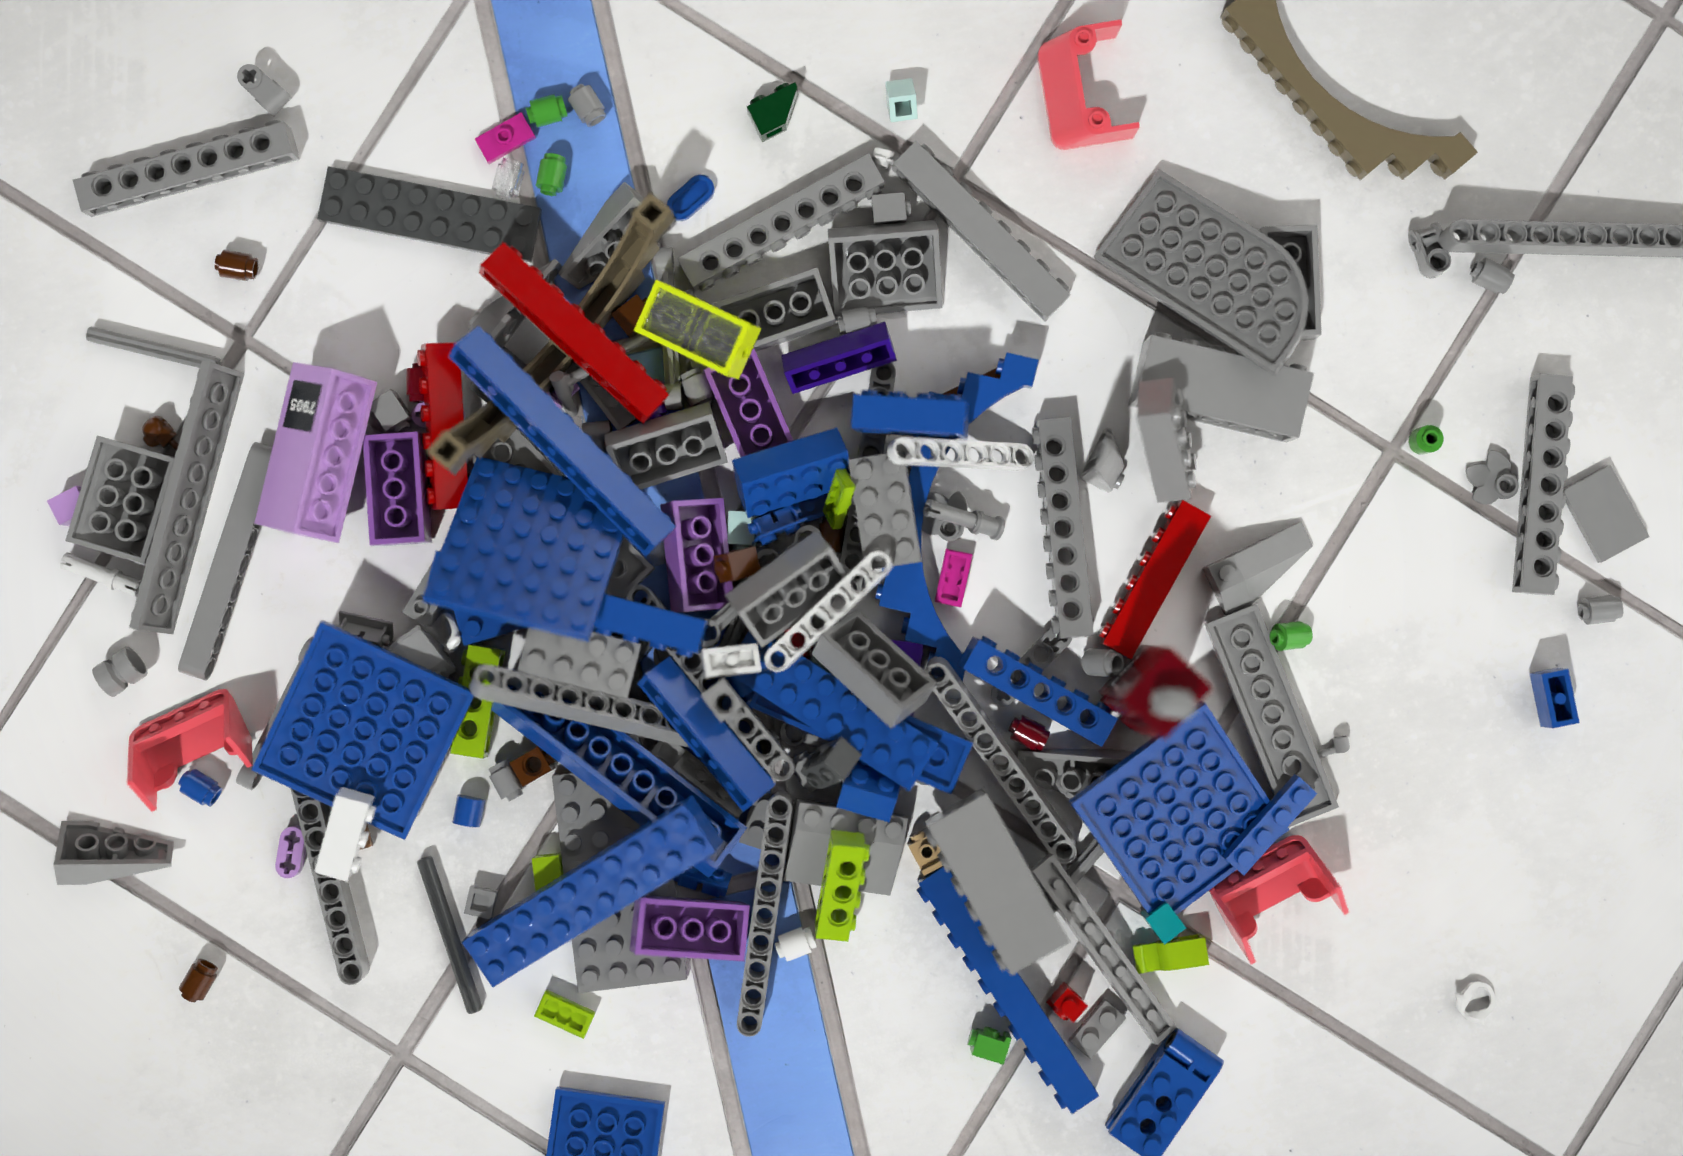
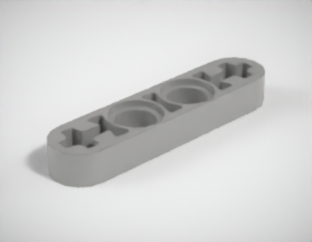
[990,626,1072,706]

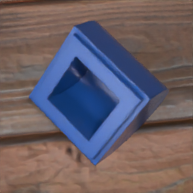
[452,794,486,827]

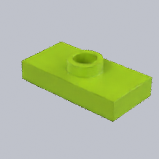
[823,469,855,529]
[534,989,596,1039]

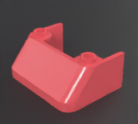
[1037,19,1140,150]
[127,689,253,812]
[1209,835,1349,964]

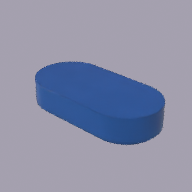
[667,175,715,221]

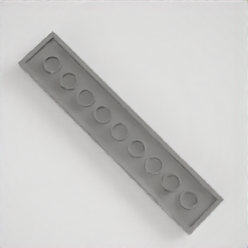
[129,360,245,634]

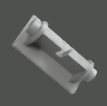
[335,611,394,647]

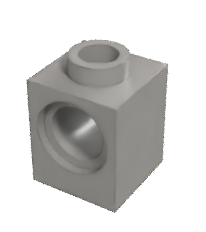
[871,192,911,225]
[371,389,413,433]
[701,678,745,723]

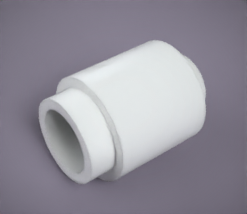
[775,927,817,962]

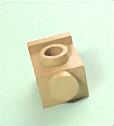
[907,830,943,876]

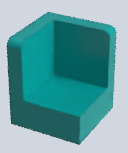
[1140,902,1186,945]

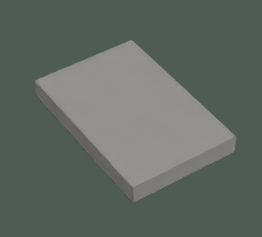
[1563,465,1650,563]

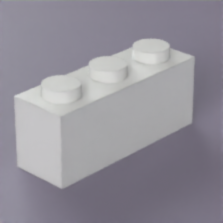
[314,787,376,881]

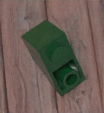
[746,82,798,142]

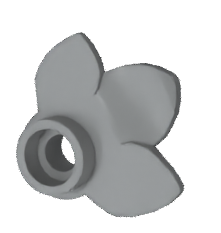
[1465,450,1519,504]
[922,491,968,541]

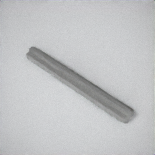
[86,327,221,368]

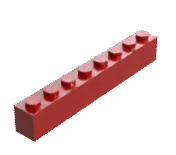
[479,242,669,424]

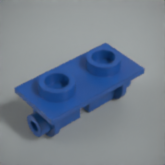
[748,505,808,546]
[673,866,732,898]

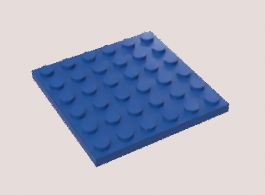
[423,457,625,642]
[251,620,474,840]
[1068,701,1289,915]

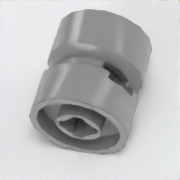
[92,647,148,697]

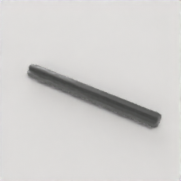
[417,856,482,1014]

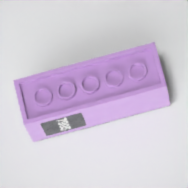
[255,362,377,543]

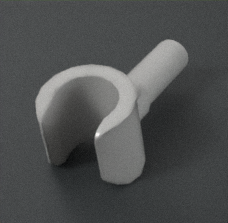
[1317,736,1350,759]

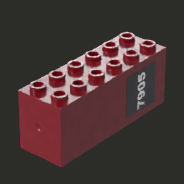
[1098,645,1213,740]

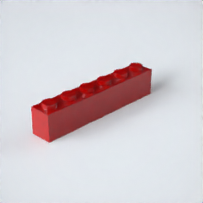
[417,342,468,510]
[1098,500,1211,660]

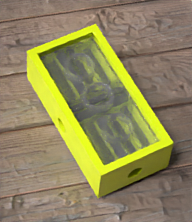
[634,280,762,379]

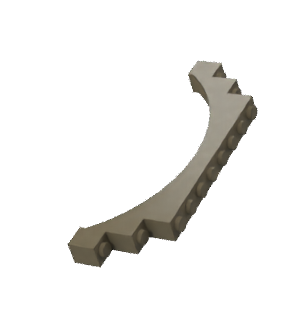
[1220,0,1478,180]
[427,193,675,475]

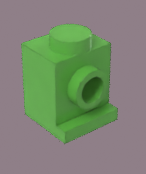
[967,1027,1012,1065]

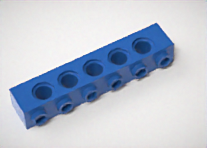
[957,636,1118,747]

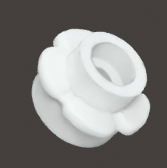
[870,147,895,169]

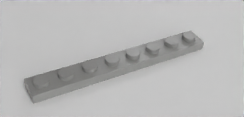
[1030,853,1177,1045]

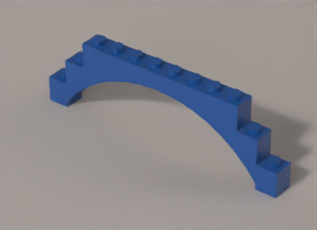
[875,352,1039,682]

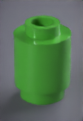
[526,94,568,128]
[536,153,567,196]
[1408,425,1444,455]
[1269,621,1313,651]

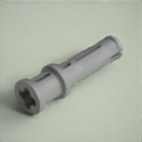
[923,499,1005,541]

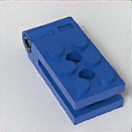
[1105,1028,1224,1156]

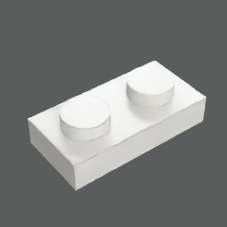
[701,643,761,679]

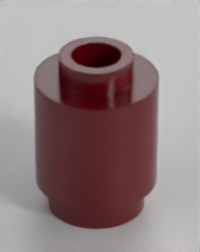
[406,363,424,403]
[1008,714,1050,751]

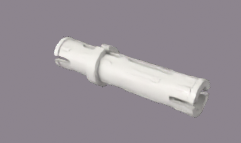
[60,552,142,597]

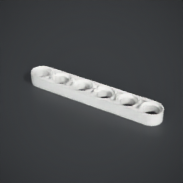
[887,437,1034,470]
[764,551,893,672]

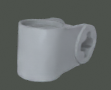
[237,64,292,117]
[1408,222,1451,278]

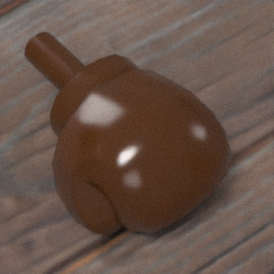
[142,416,179,450]

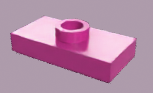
[475,112,536,164]
[934,549,973,608]

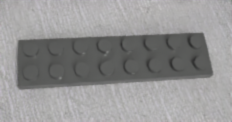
[317,166,542,263]

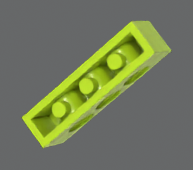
[450,644,506,759]
[814,830,870,942]

